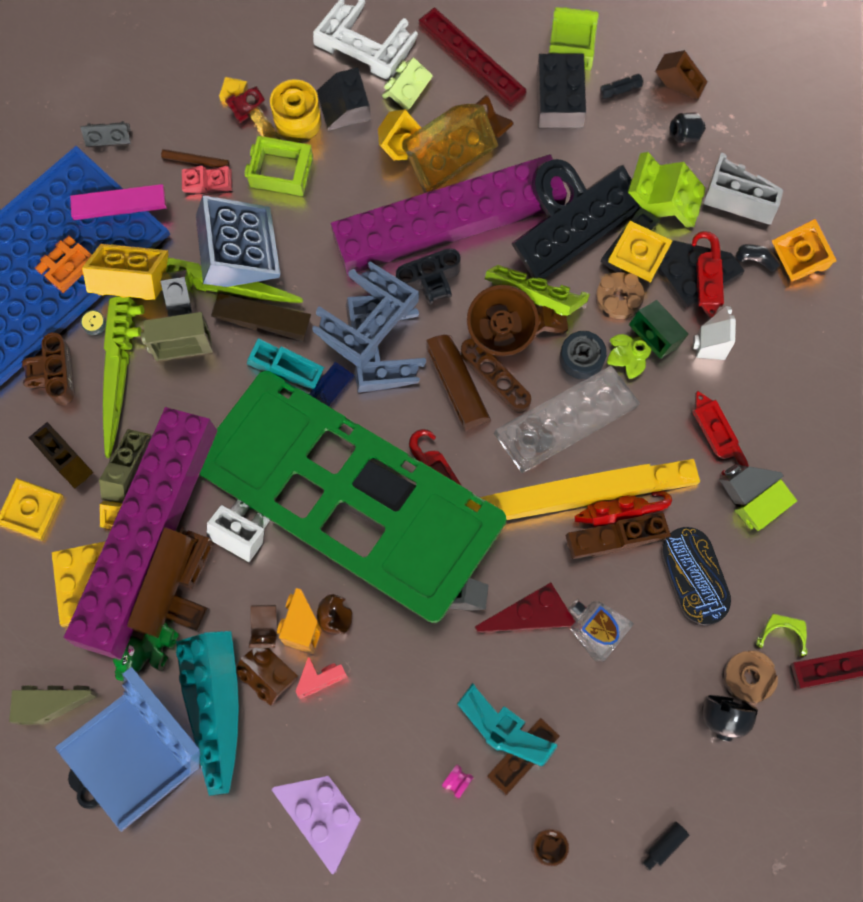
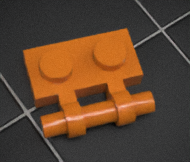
[35,236,92,293]

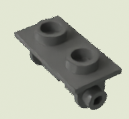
[80,121,131,146]

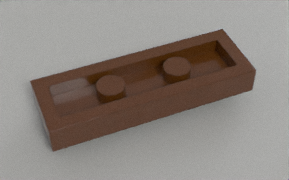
[487,718,560,795]

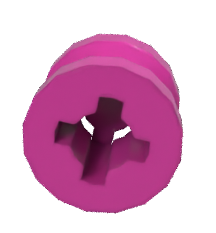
[442,765,474,799]

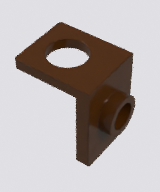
[470,95,514,138]
[249,605,277,648]

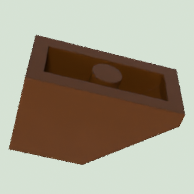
[655,50,708,99]

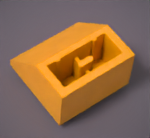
[277,588,322,655]

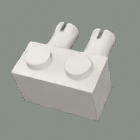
[207,499,270,562]

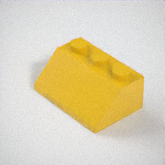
[82,244,169,300]

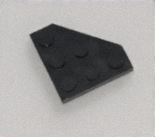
[657,240,744,308]

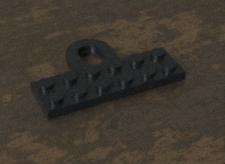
[511,159,641,279]

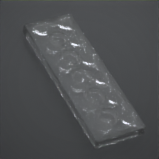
[494,365,640,473]

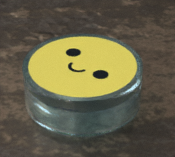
[81,310,106,335]

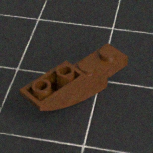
[565,512,671,559]

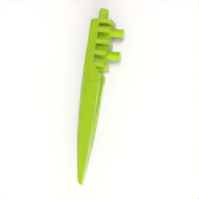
[166,257,303,303]
[103,296,144,458]

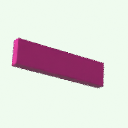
[70,184,166,220]

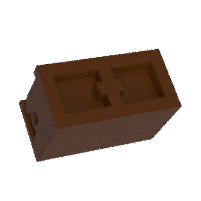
[179,527,214,589]

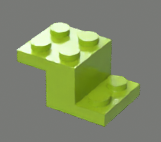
[628,152,706,228]

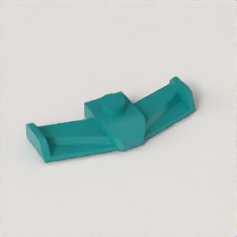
[457,683,558,766]

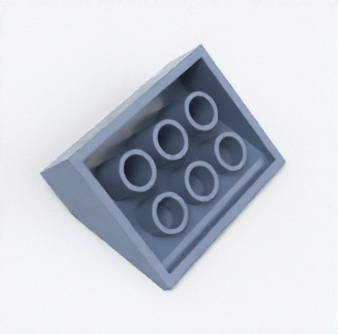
[196,196,281,287]

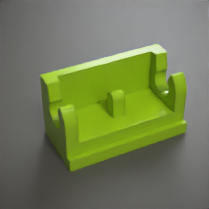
[734,479,797,531]

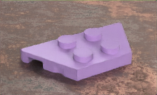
[271,776,361,874]

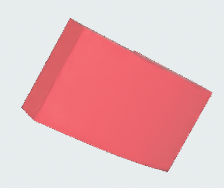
[182,166,232,193]

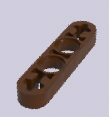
[461,338,532,413]

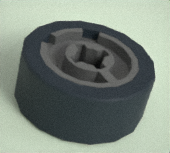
[560,331,607,379]

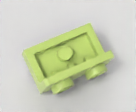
[381,57,433,111]

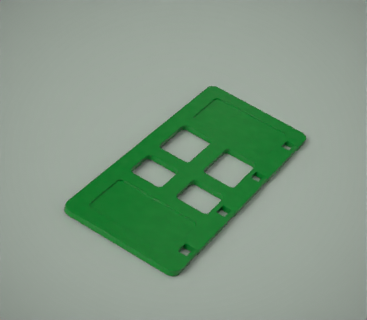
[199,371,507,623]

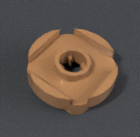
[596,272,644,319]
[723,651,778,704]

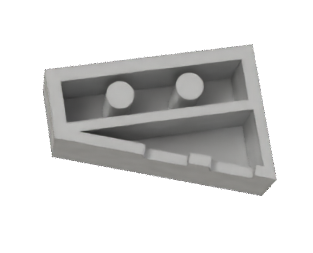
[704,152,784,225]

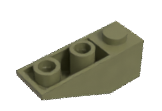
[99,429,151,503]
[9,685,97,725]

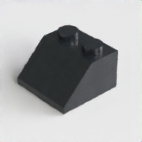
[317,67,371,131]

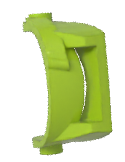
[756,613,808,658]

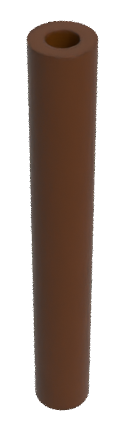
[161,149,230,168]

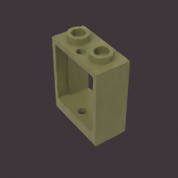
[141,312,213,361]

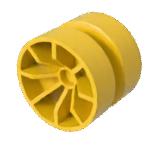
[270,79,322,142]

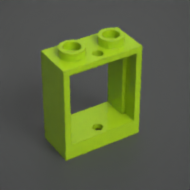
[245,136,313,196]

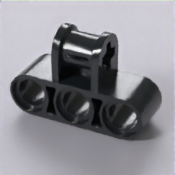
[395,248,461,305]

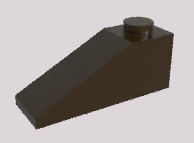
[28,422,94,489]

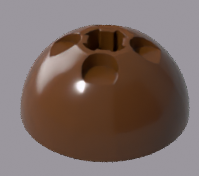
[467,285,539,356]

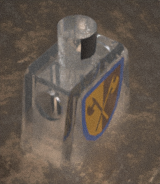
[568,599,634,662]

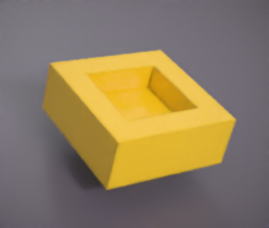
[219,77,248,102]
[100,501,122,529]

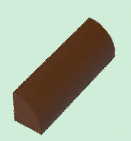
[426,334,491,431]
[127,527,195,638]

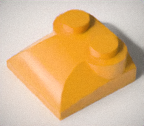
[772,218,837,282]

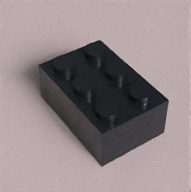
[537,54,586,128]

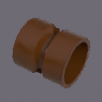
[531,829,569,866]

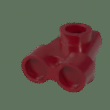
[225,86,265,123]

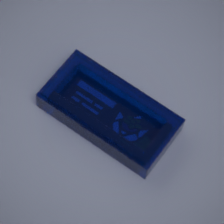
[309,362,355,408]

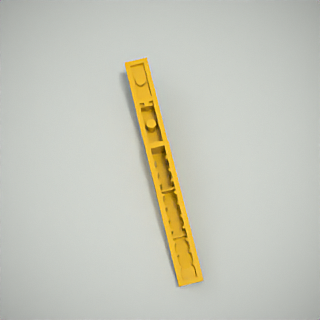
[466,459,700,520]

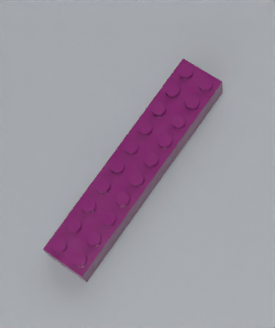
[331,154,567,275]
[63,407,217,660]

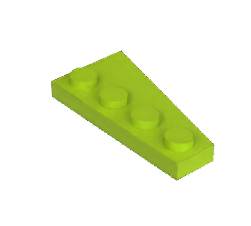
[485,265,590,316]

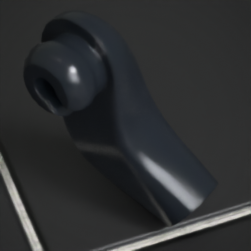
[736,244,782,272]

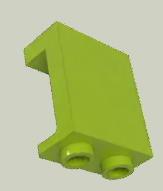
[549,7,599,70]

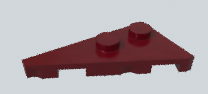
[475,582,577,633]

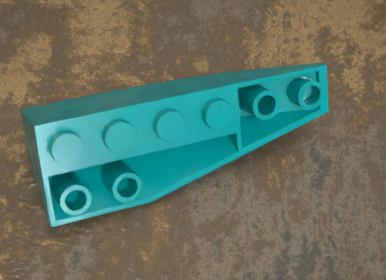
[176,631,239,796]

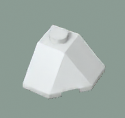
[692,306,736,360]

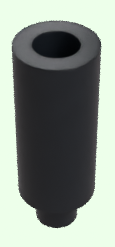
[642,821,690,871]

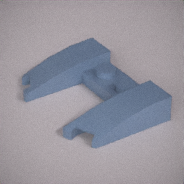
[312,262,419,369]
[346,296,426,393]

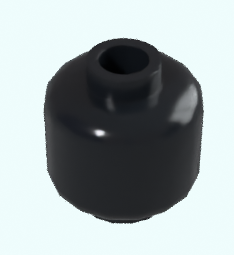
[669,112,705,143]

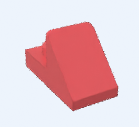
[296,657,347,699]

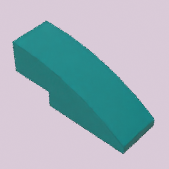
[246,338,325,389]

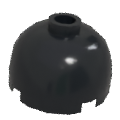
[703,695,758,742]

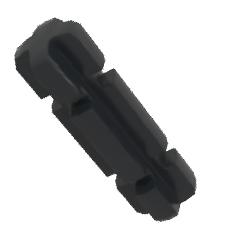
[600,73,644,98]

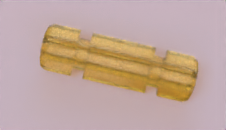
[250,108,281,140]

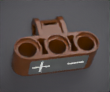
[22,332,74,405]

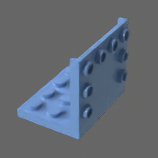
[55,667,200,832]

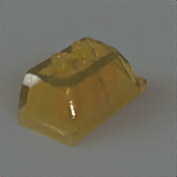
[402,104,498,193]

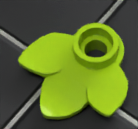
[607,334,651,379]

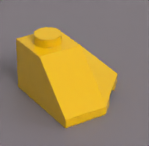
[378,109,433,160]

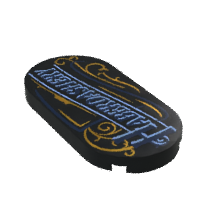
[661,527,731,626]

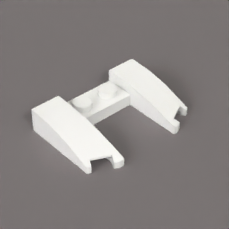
[313,0,418,80]

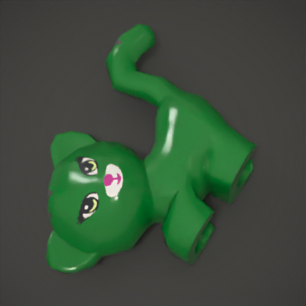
[113,621,179,681]

